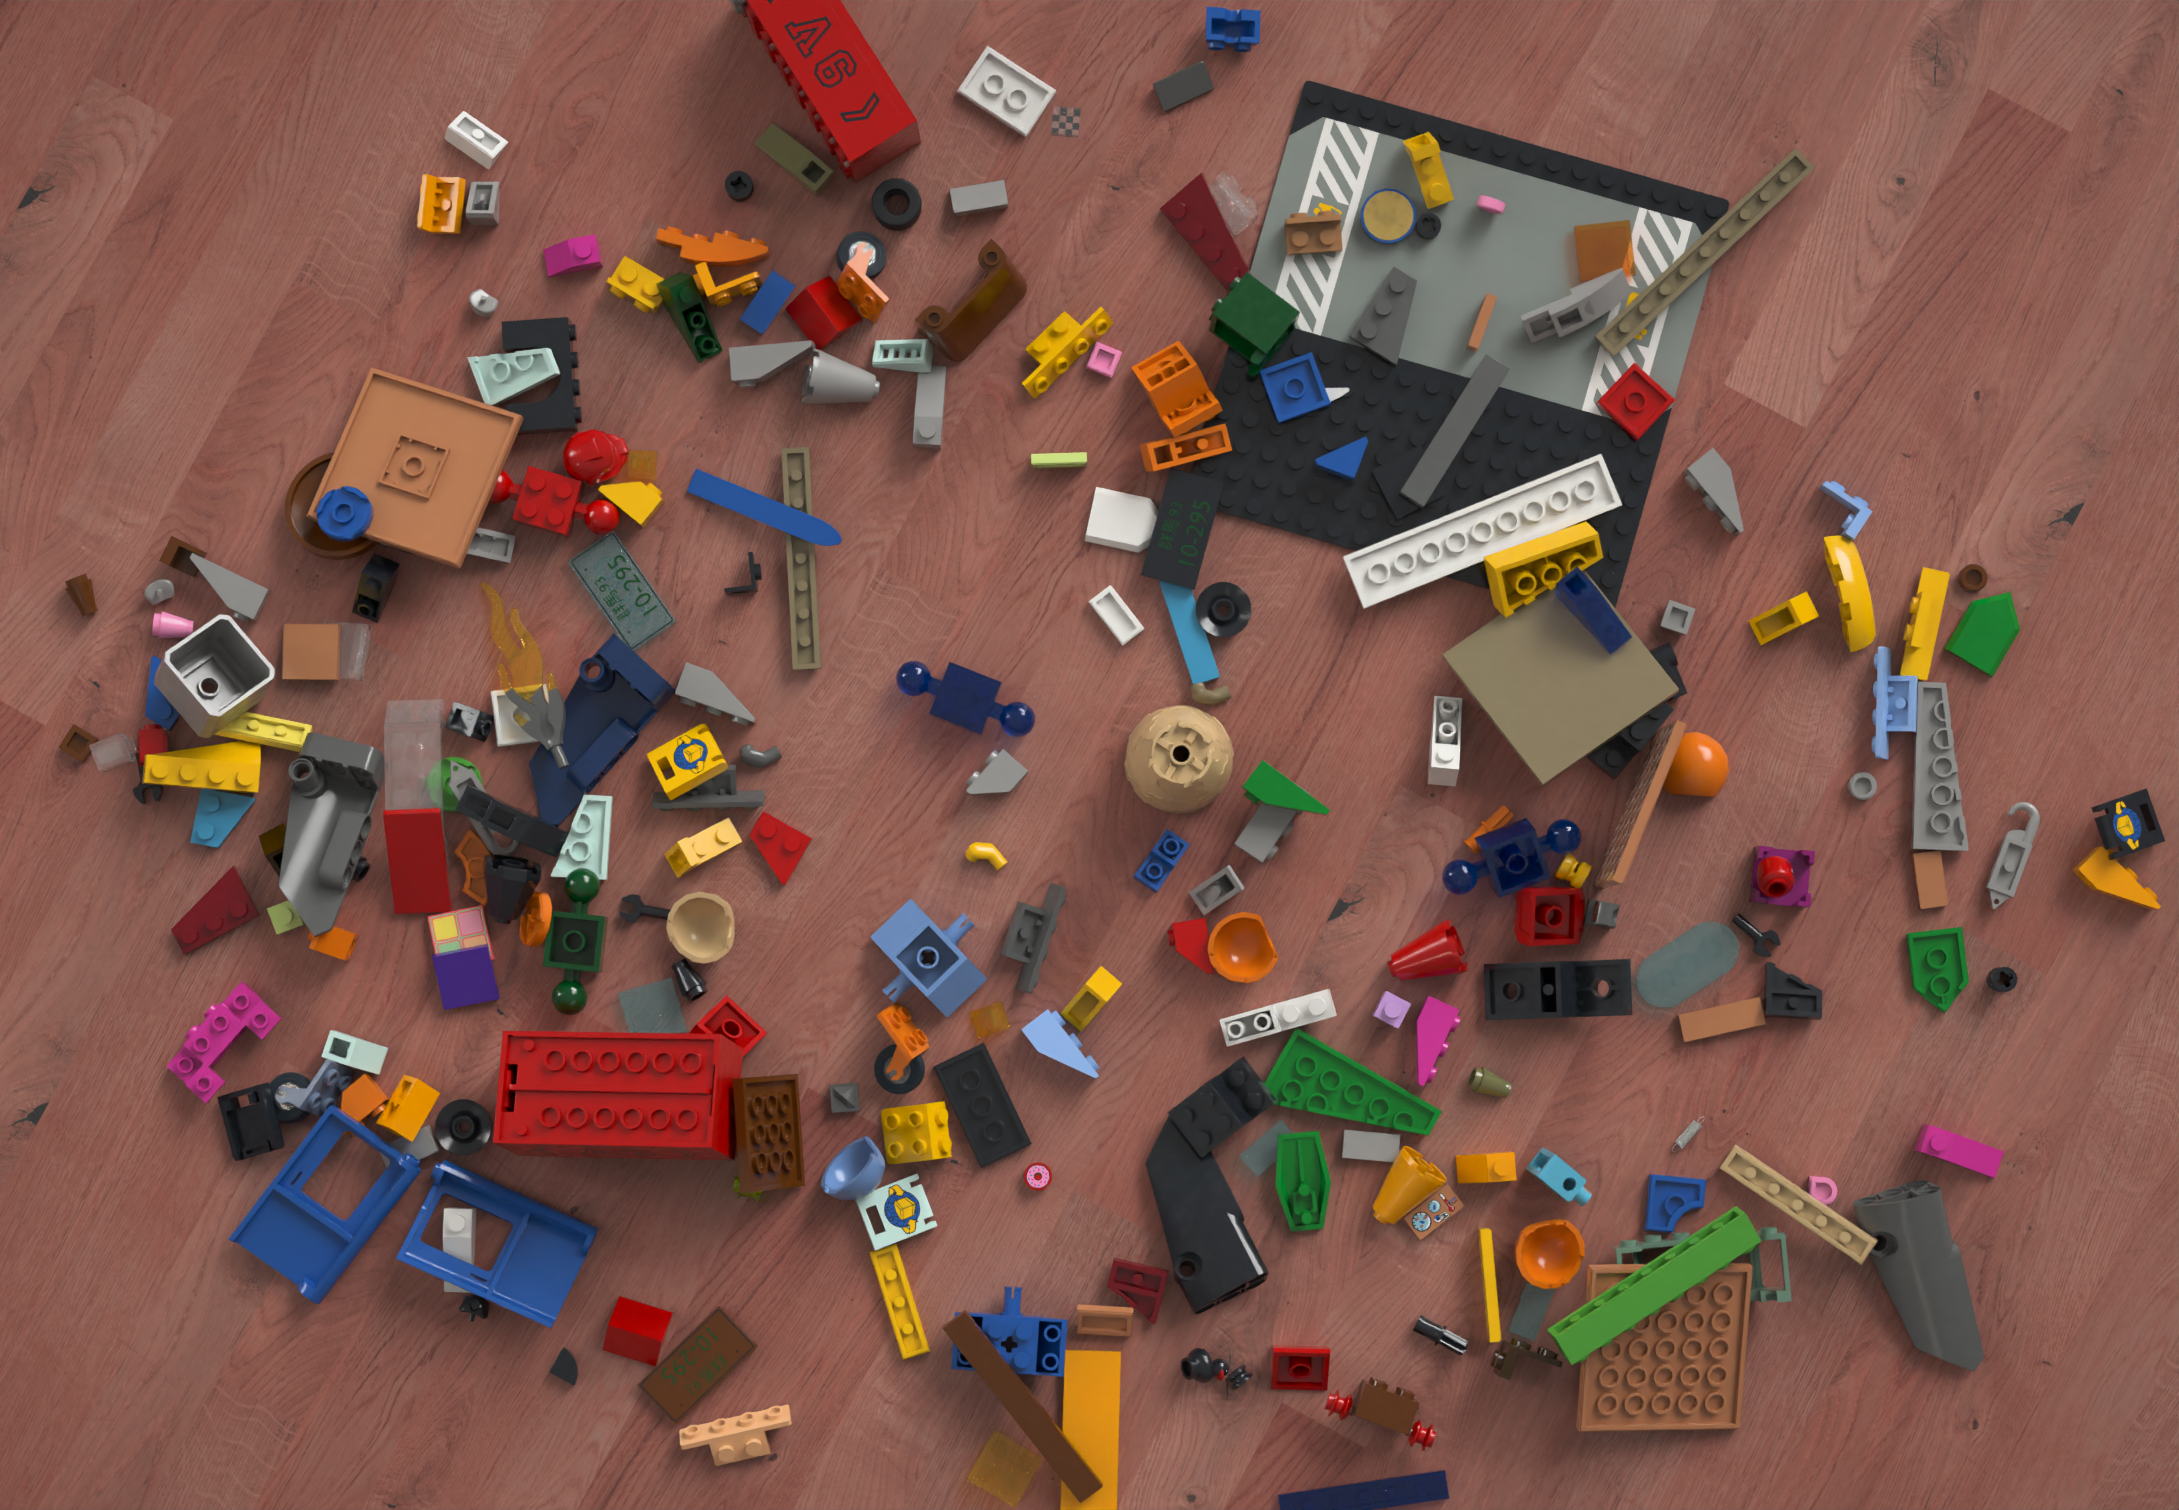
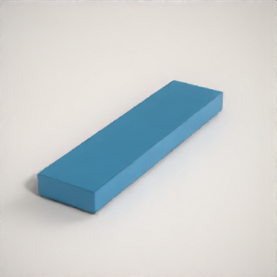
[1159,581,1220,685]

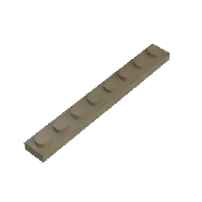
[781,447,821,671]

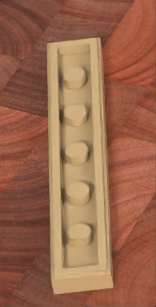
[1720,1145,1878,1265]

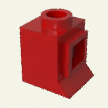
[137,724,168,766]

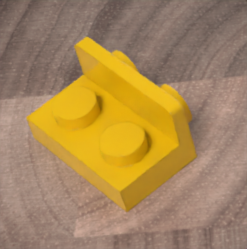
[606,256,665,313]

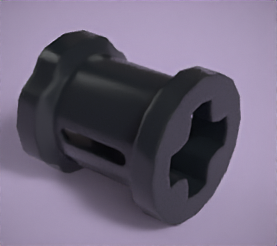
[1987,967,2018,992]

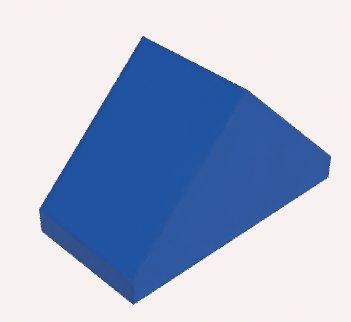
[1314,437,1368,482]

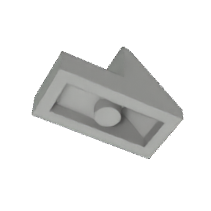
[1189,865,1245,915]

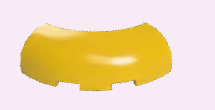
[1824,536,1876,652]

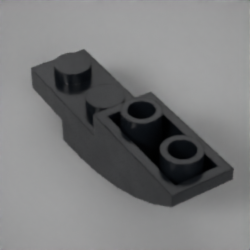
[455,784,569,858]

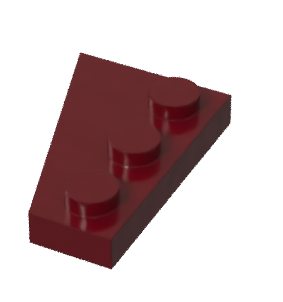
[171,866,260,954]

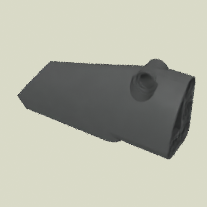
[1853,1180,1984,1372]

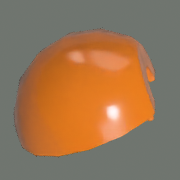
[1663,732,1729,797]
[1208,912,1279,984]
[1514,1219,1585,1289]

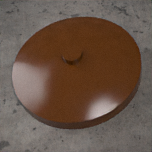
[285,452,379,560]

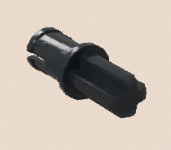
[1413,1315,1468,1355]

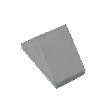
[466,182,499,225]

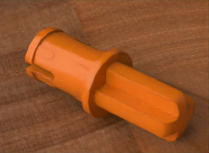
[1464,805,1514,854]

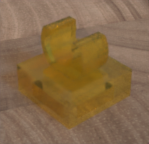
[628,450,658,480]

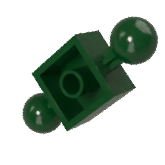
[543,868,608,1015]

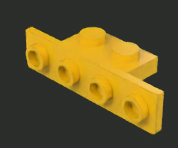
[1022,307,1113,399]
[1899,567,1950,681]

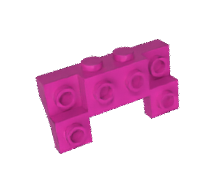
[167,982,283,1103]

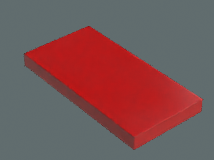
[383,808,452,914]

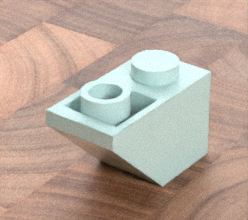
[321,1030,389,1075]

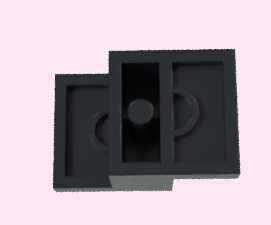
[1587,702,1674,780]
[1168,1056,1277,1158]

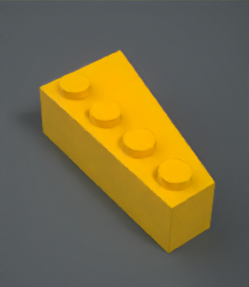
[1483,521,1603,618]

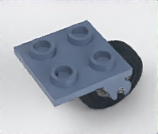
[269,1059,355,1123]

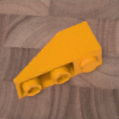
[2072,846,2161,910]

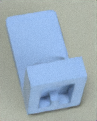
[1819,481,1873,541]

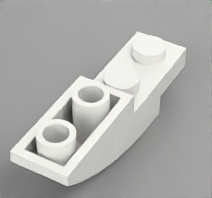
[1220,989,1337,1046]

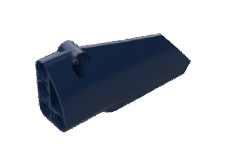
[529,633,676,825]

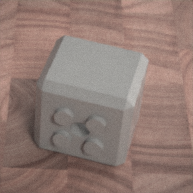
[154,614,275,738]

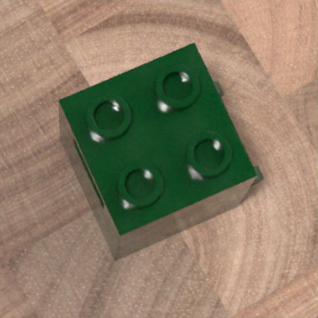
[1209,272,1300,377]

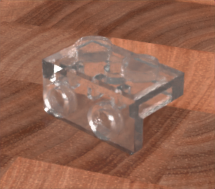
[1209,172,1259,236]

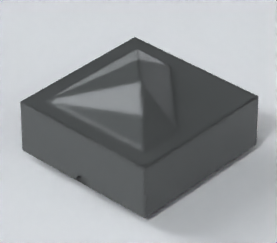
[830,1083,860,1113]

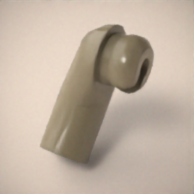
[1190,682,1231,706]

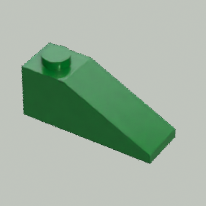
[1242,760,1330,816]

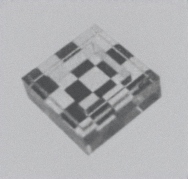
[1051,106,1081,138]

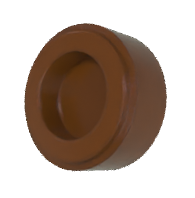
[1958,564,1988,593]

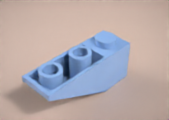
[1021,1009,1100,1078]

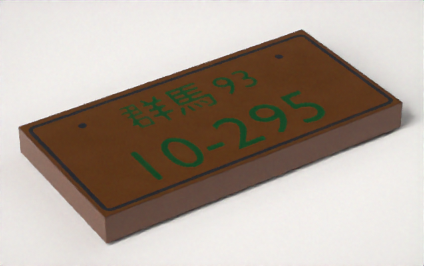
[638,1306,758,1425]

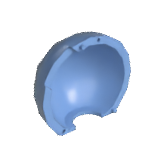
[821,1136,885,1200]

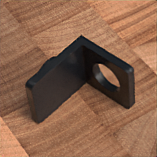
[724,552,762,595]

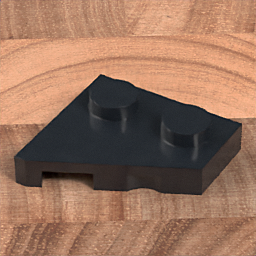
[1764,962,1822,1020]

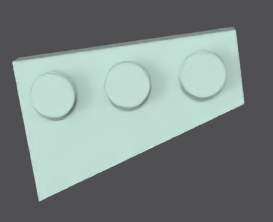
[467,348,560,407]
[551,795,613,880]

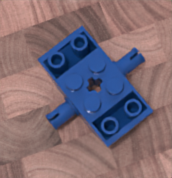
[951,1286,1067,1400]

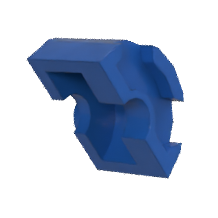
[1205,7,1261,52]

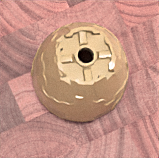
[1124,705,1234,814]

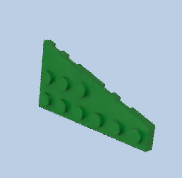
[1264,1028,1442,1136]

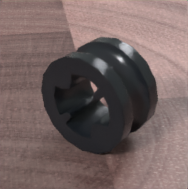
[1416,213,1441,240]
[1225,1364,1253,1391]

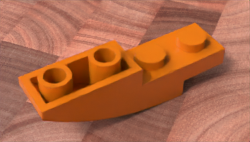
[656,226,771,266]

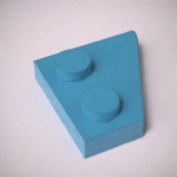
[190,789,256,848]

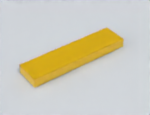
[1478,1228,1501,1343]
[870,1243,930,1360]

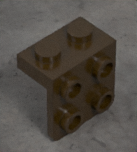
[1491,1337,1563,1380]

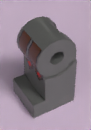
[1584,899,1620,929]

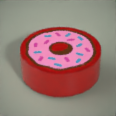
[1024,1162,1052,1191]

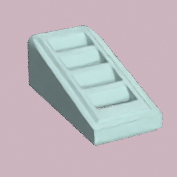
[872,339,933,373]

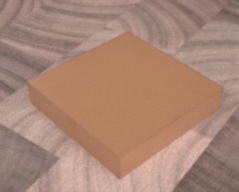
[282,624,341,681]

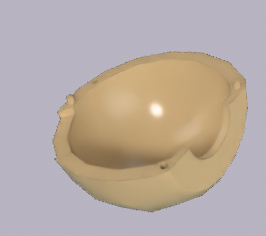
[666,892,735,964]

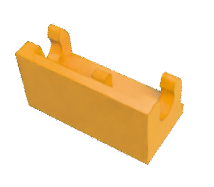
[376,1074,440,1142]

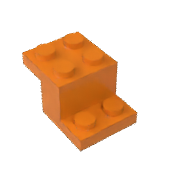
[1131,341,1223,438]

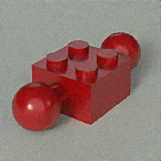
[488,466,620,538]

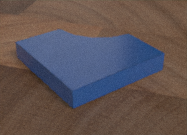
[1644,1174,1706,1233]

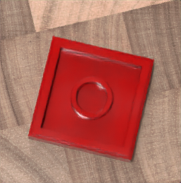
[1596,363,1675,441]

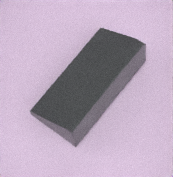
[1153,61,1214,112]

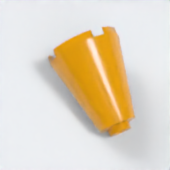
[1372,1146,1447,1225]

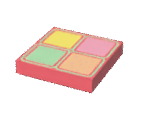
[428,905,495,960]

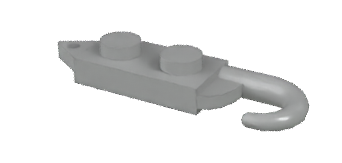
[448,760,519,856]
[1985,802,2040,909]

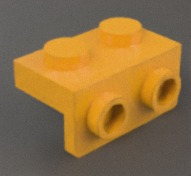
[417,174,466,234]

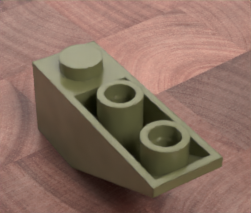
[754,123,835,198]

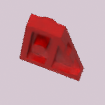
[750,811,812,885]

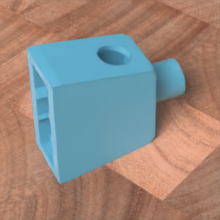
[1525,1147,1592,1206]

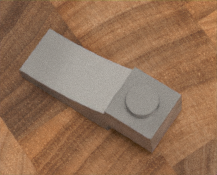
[466,528,516,563]

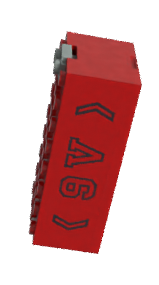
[729,0,921,183]
[493,1031,743,1161]

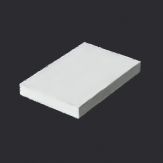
[957,46,1056,138]

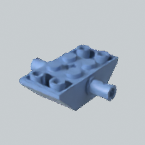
[871,898,987,1018]

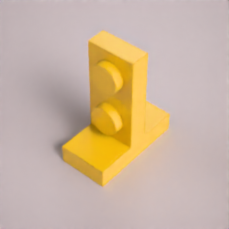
[1403,132,1454,209]
[664,817,742,878]

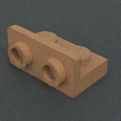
[1284,211,1343,256]

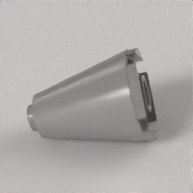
[801,349,880,404]

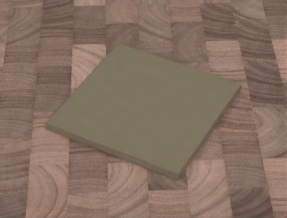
[1442,570,1679,787]

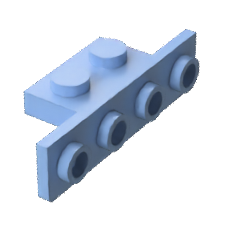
[1872,647,1918,760]

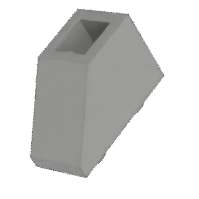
[966,749,1029,796]

